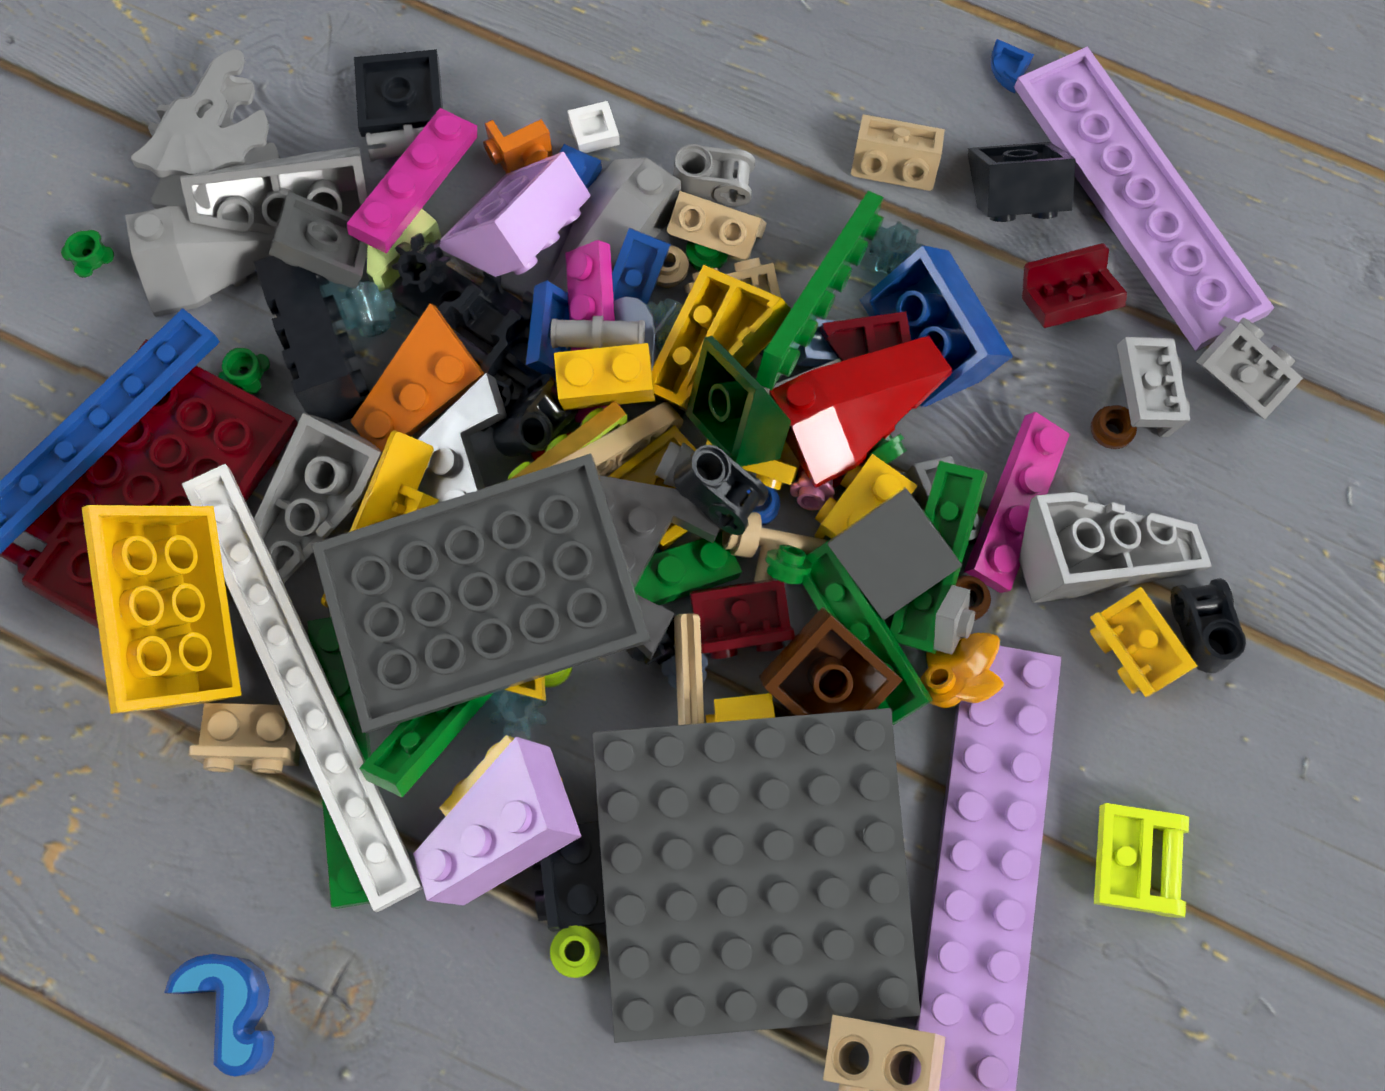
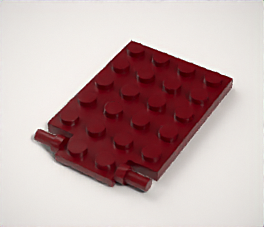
[0,339,298,629]

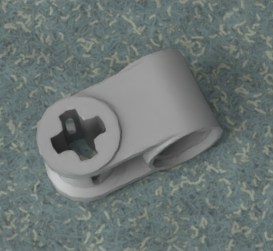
[673,144,755,207]

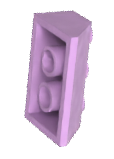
[439,152,591,277]

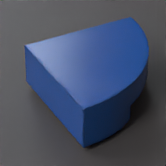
[991,39,1034,94]

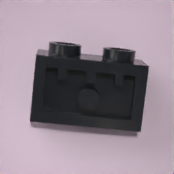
[532,821,606,932]

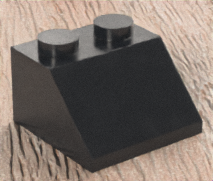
[968,142,1076,222]

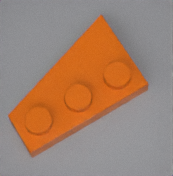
[350,303,484,452]

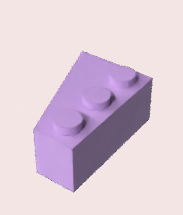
[413,737,581,905]

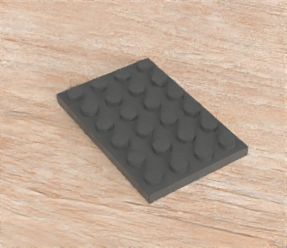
[311,453,651,733]

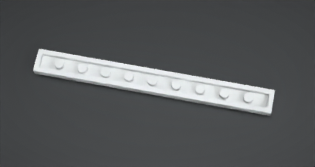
[182,464,423,912]

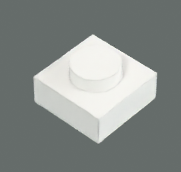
[567,101,620,153]

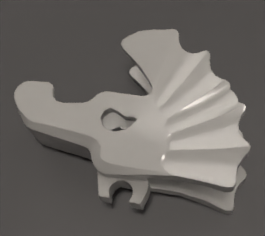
[131,49,280,209]

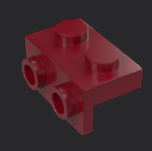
[1022,243,1127,328]
[690,579,795,659]

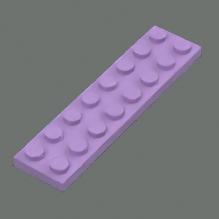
[1014,46,1274,351]

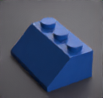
[859,245,1013,407]

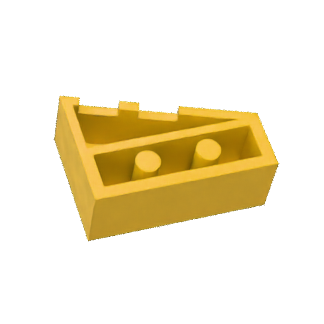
[652,265,791,412]

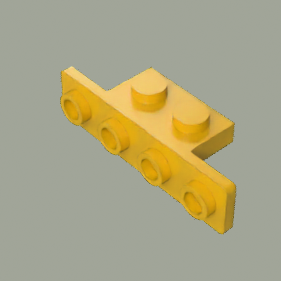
[321,430,439,608]

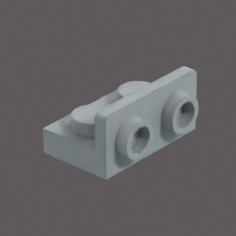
[1196,316,1303,419]
[1117,337,1190,437]

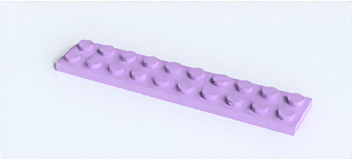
[908,646,1061,1091]

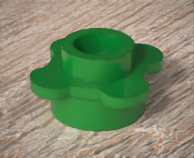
[61,230,114,278]
[218,348,270,394]

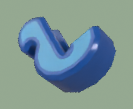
[164,954,275,1077]

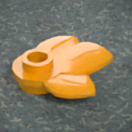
[921,632,1004,708]

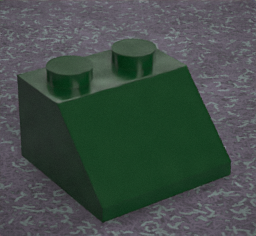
[686,336,791,467]

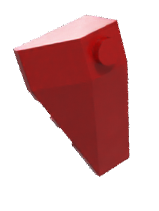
[769,336,952,488]

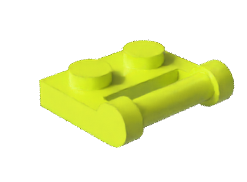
[1094,803,1189,918]

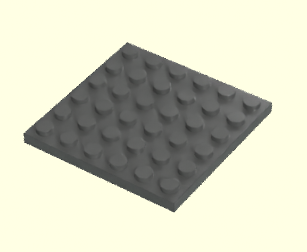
[592,708,920,1043]

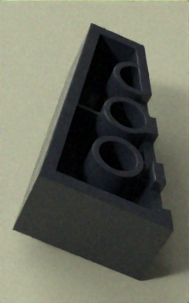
[254,256,370,424]

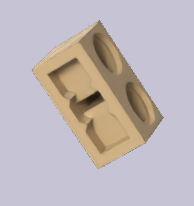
[823,1015,946,1091]

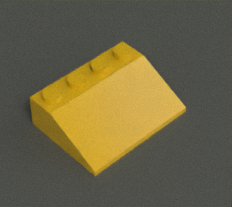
[82,505,242,714]

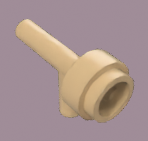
[722,512,828,582]

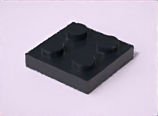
[354,49,443,137]

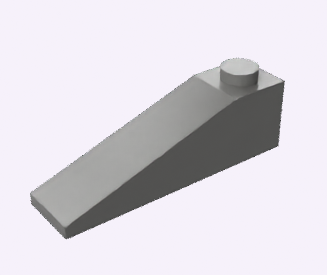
[180,147,368,235]
[548,158,681,293]
[125,206,274,317]
[254,413,382,584]
[1019,492,1212,603]

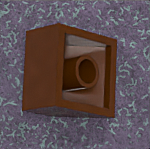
[759,607,902,716]

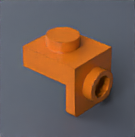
[483,119,553,174]

